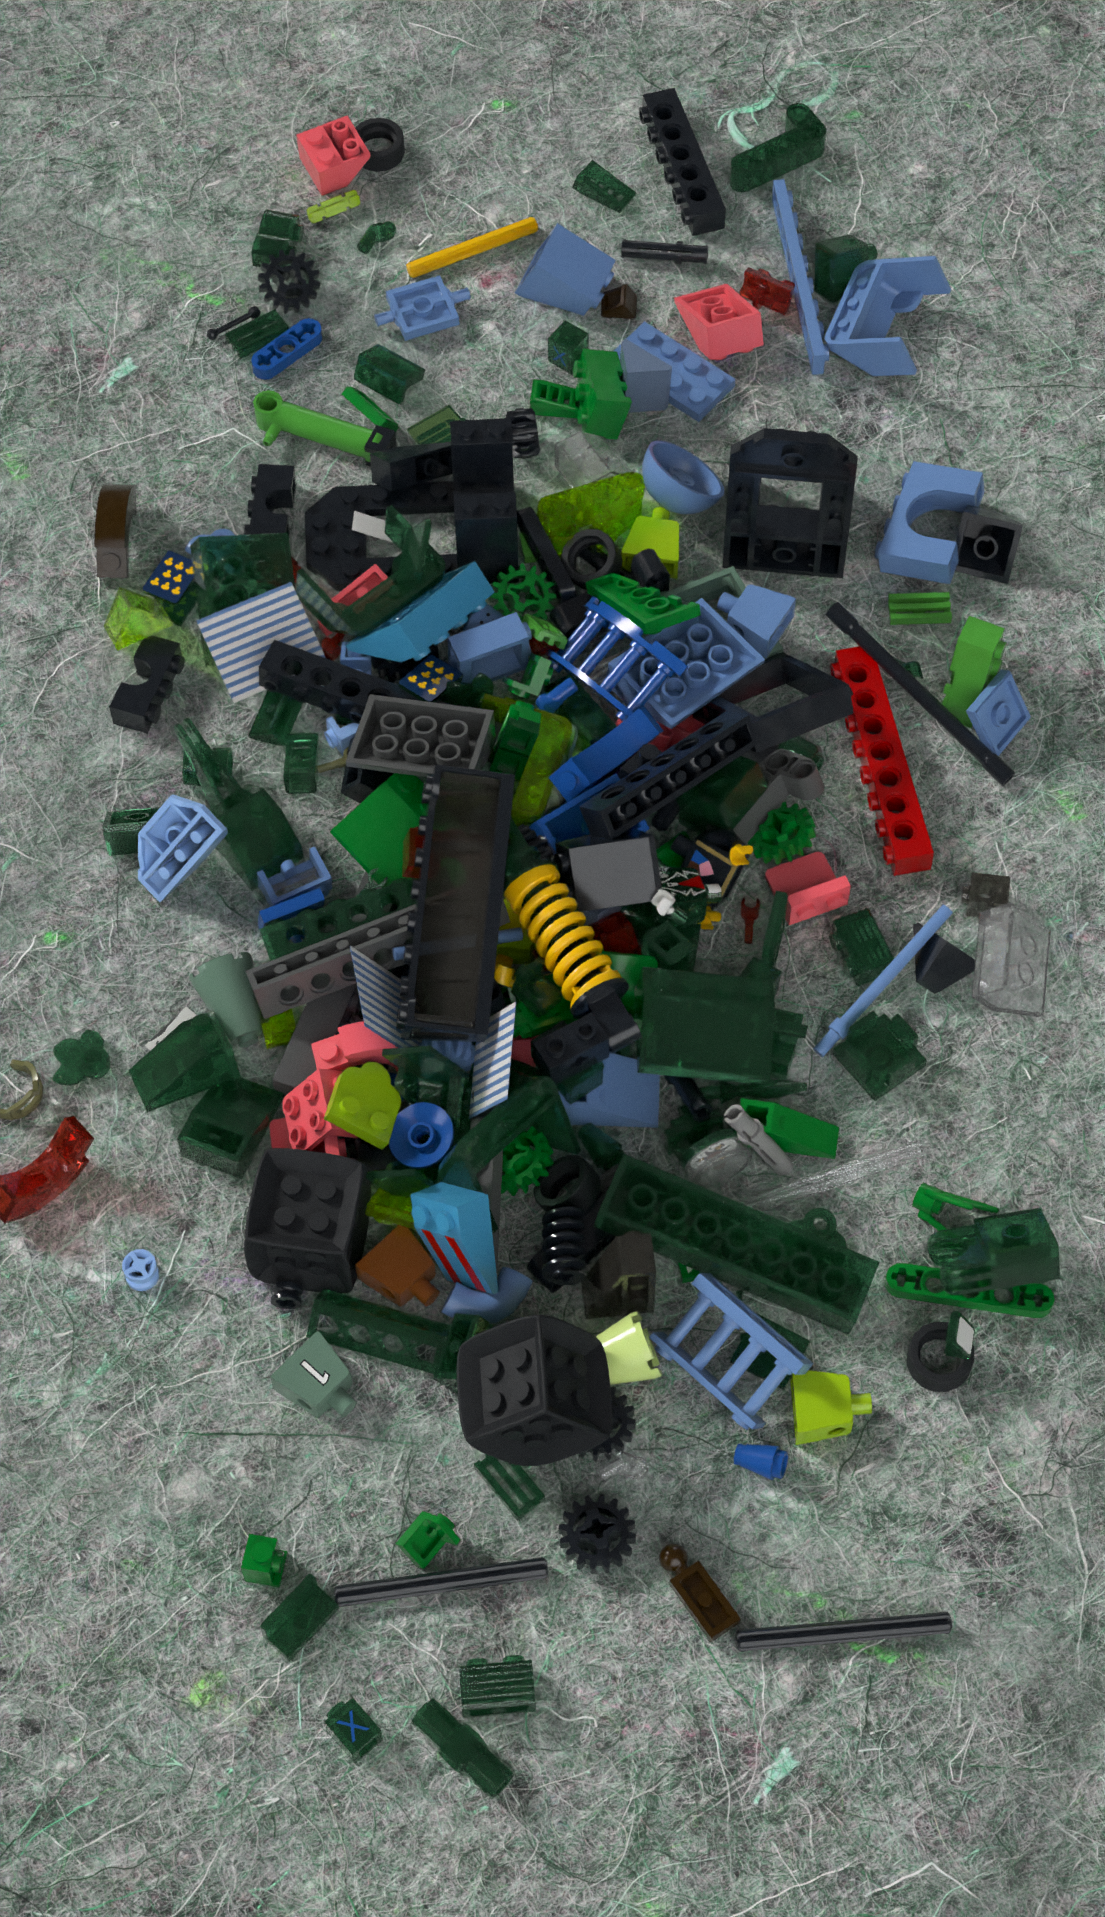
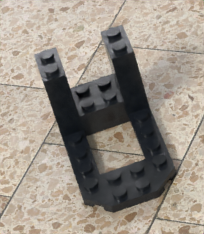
[305,418,519,591]
[722,428,858,579]

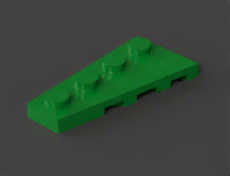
[586,573,701,635]

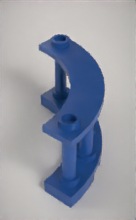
[545,596,688,722]

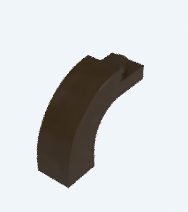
[94,484,136,578]

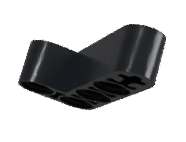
[550,549,670,639]

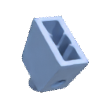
[717,584,796,658]

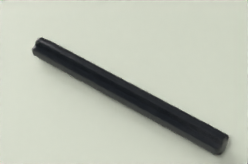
[334,1557,548,1607]
[736,1612,952,1651]

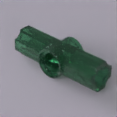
[411,1698,514,1799]

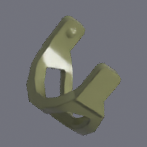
[0,1059,44,1120]

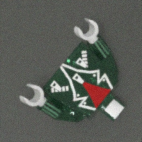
[645,857,722,931]

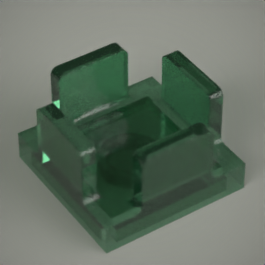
[833,1011,927,1101]

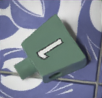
[270,1331,357,1417]

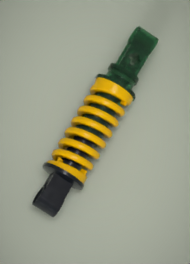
[471,802,642,1054]

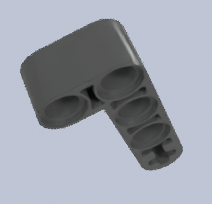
[706,749,825,845]

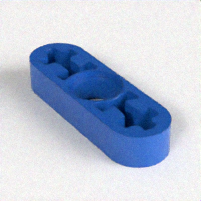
[251,318,322,380]

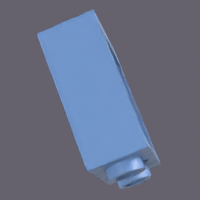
[448,612,532,694]

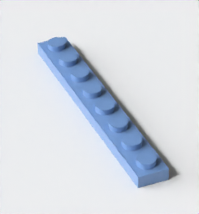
[772,179,829,375]

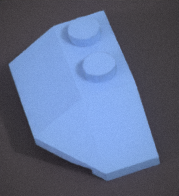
[138,794,228,902]

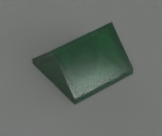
[102,807,160,856]

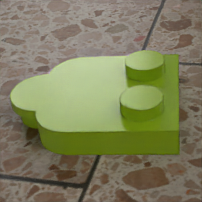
[324,1062,401,1150]

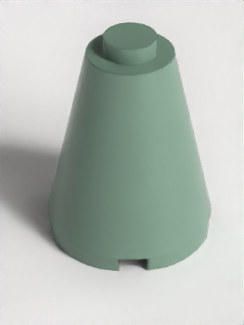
[189,952,262,1048]

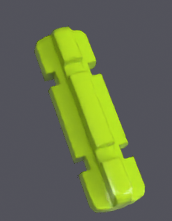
[306,189,360,224]

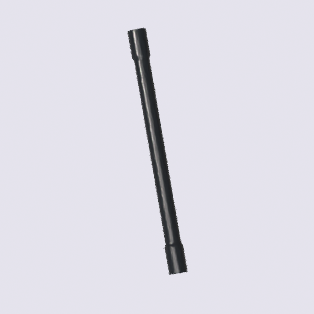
[826,602,1016,786]

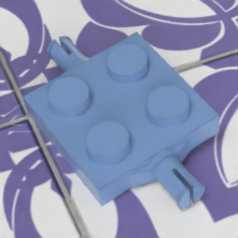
[374,275,471,341]

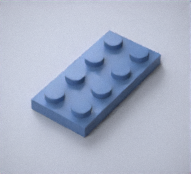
[614,321,735,422]

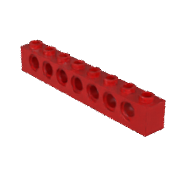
[830,646,934,876]

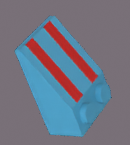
[411,1182,499,1294]

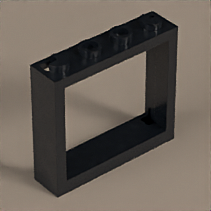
[692,652,854,753]

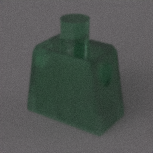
[814,235,878,303]

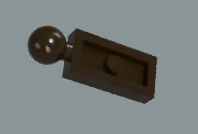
[659,1543,741,1642]

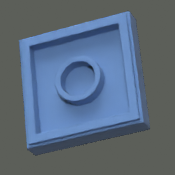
[966,669,1031,756]

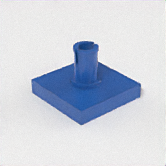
[257,888,325,951]

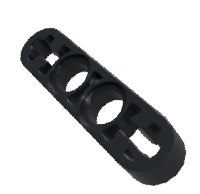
[517,506,577,604]

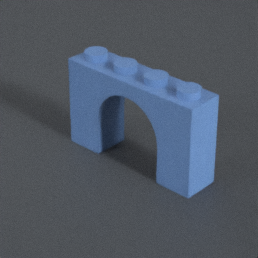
[875,461,984,584]

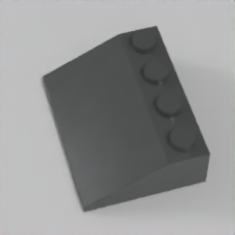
[346,694,496,782]

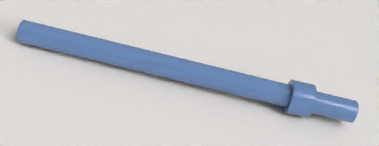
[813,904,953,1057]

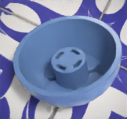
[642,440,724,515]

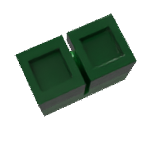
[489,701,541,780]

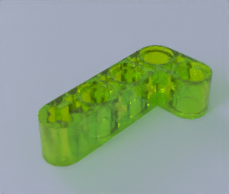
[536,472,645,558]

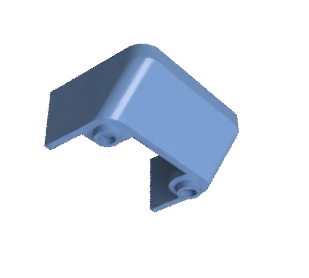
[825,256,951,376]

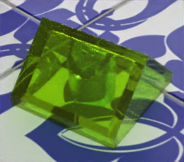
[104,587,173,651]

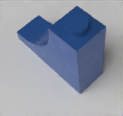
[548,706,664,802]

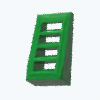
[530,379,579,418]

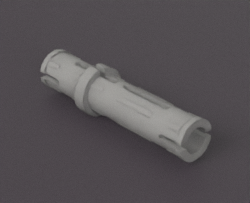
[724,1104,794,1176]

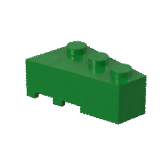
[573,349,632,440]

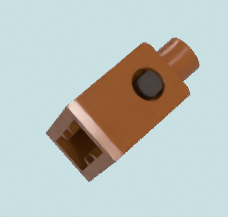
[355,1222,440,1307]

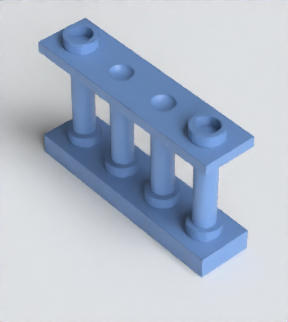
[649,1273,814,1430]

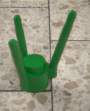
[912,1182,999,1252]

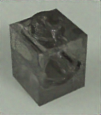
[961,872,1010,920]

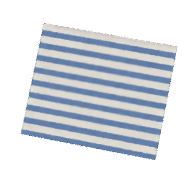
[196,582,326,703]
[350,946,425,1062]
[469,1002,516,1119]

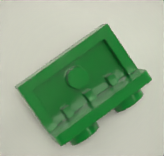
[502,653,553,699]

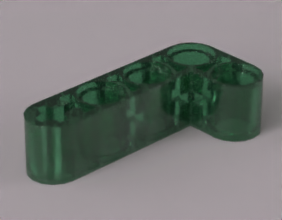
[730,103,826,193]

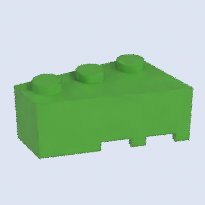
[942,616,1007,729]

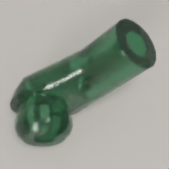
[357,221,396,254]

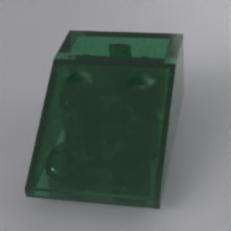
[177,1071,284,1179]

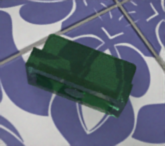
[260,1573,340,1662]

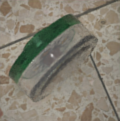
[680,1129,752,1189]

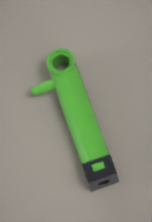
[253,390,397,467]

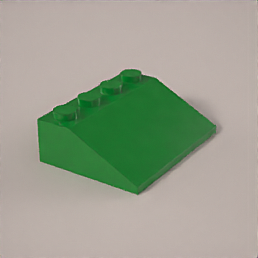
[330,773,482,909]

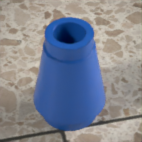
[734,1444,788,1481]

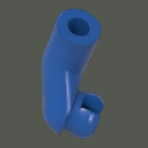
[536,678,579,715]

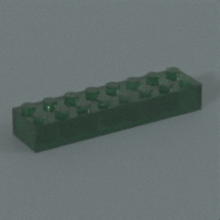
[594,1154,879,1335]

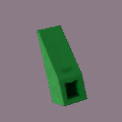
[736,1098,839,1159]

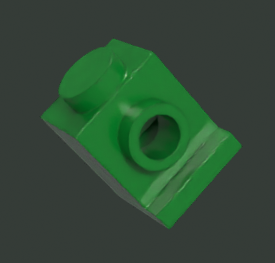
[241,1534,288,1588]

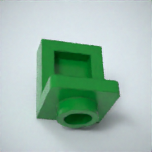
[395,1511,461,1569]

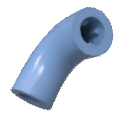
[441,1267,533,1326]

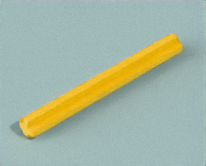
[406,217,538,278]

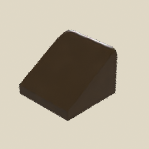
[601,284,637,319]

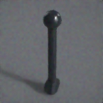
[207,306,261,340]

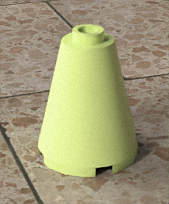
[596,1311,662,1385]

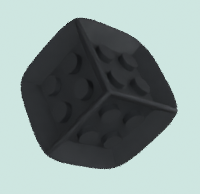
[244,1148,371,1294]
[457,1315,612,1466]

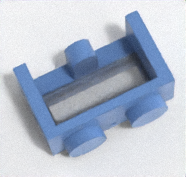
[257,846,332,907]

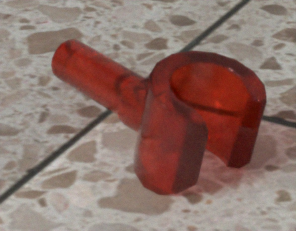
[321,626,350,661]
[740,897,760,944]

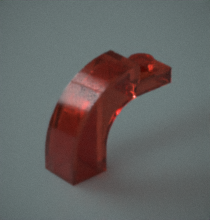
[0,1116,95,1224]

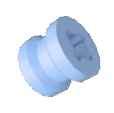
[122,1249,159,1291]

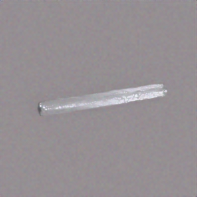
[734,1140,925,1218]

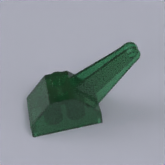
[173,717,304,891]

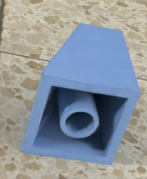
[515,223,616,316]

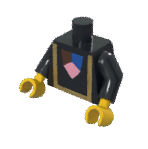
[670,829,753,930]

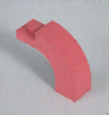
[311,1021,422,1076]

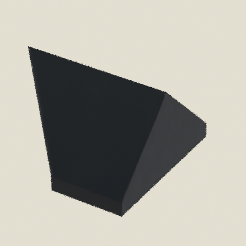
[913,923,983,994]

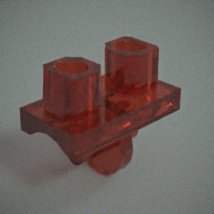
[740,267,795,315]

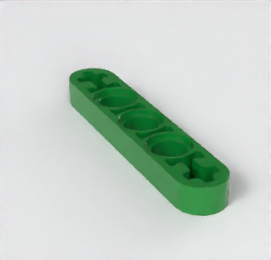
[885,1263,1055,1318]

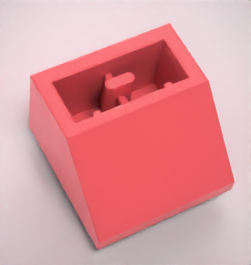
[296,115,371,196]

